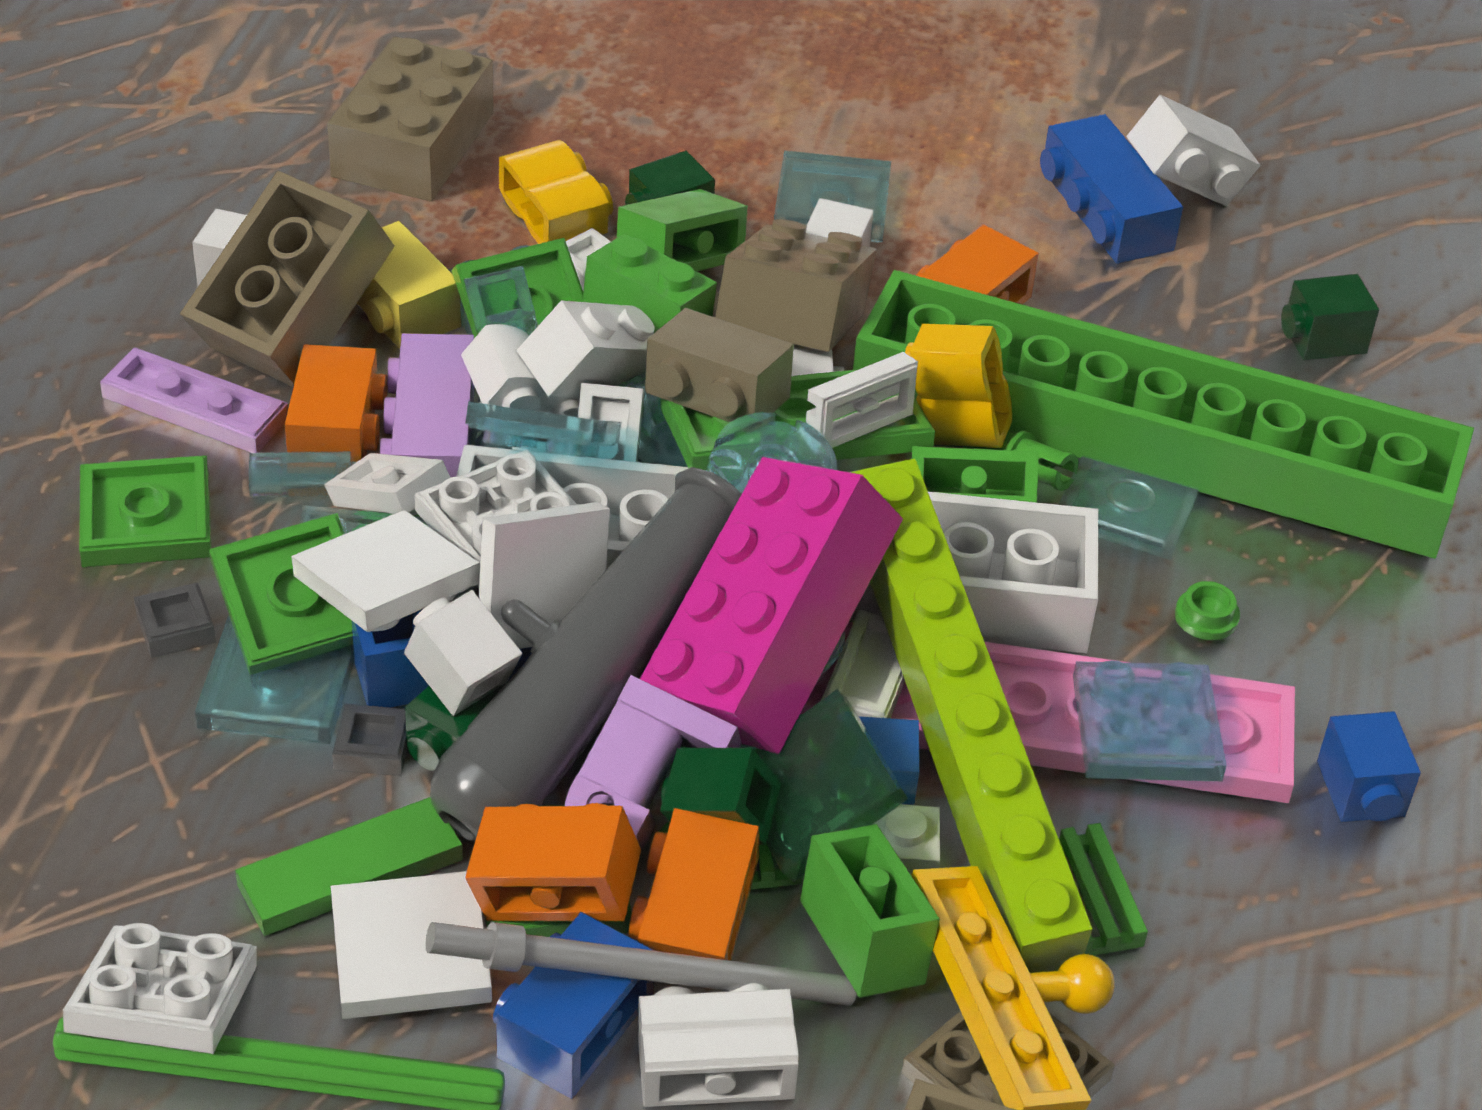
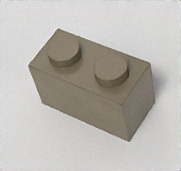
[645,308,794,430]

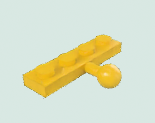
[911,866,1115,1110]

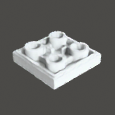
[415,449,577,587]
[479,502,610,649]
[291,510,480,632]
[331,871,492,1019]
[63,923,257,1054]

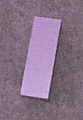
[100,347,288,455]

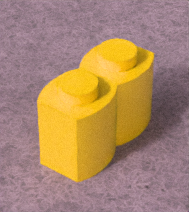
[499,140,613,244]
[905,324,1012,448]

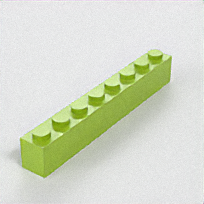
[852,458,1093,973]

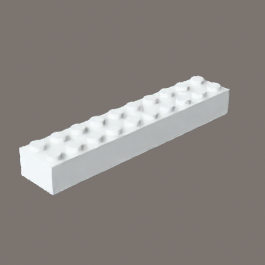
[456,445,1098,654]

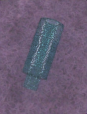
[249,451,358,498]

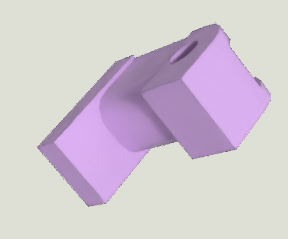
[565,675,742,854]

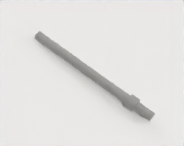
[426,922,857,1006]

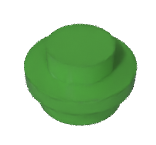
[1175,581,1240,640]

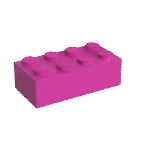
[640,457,903,754]

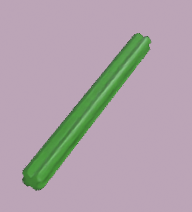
[53,1017,505,1110]

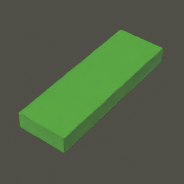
[235,797,463,936]

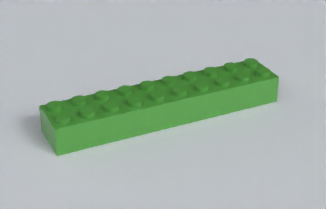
[853,270,1474,559]

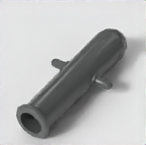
[430,467,742,842]

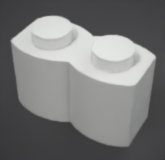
[461,324,580,433]

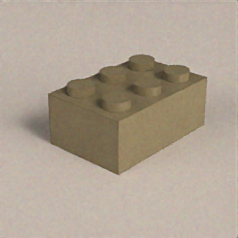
[327,36,494,202]
[180,170,395,387]
[715,219,877,352]

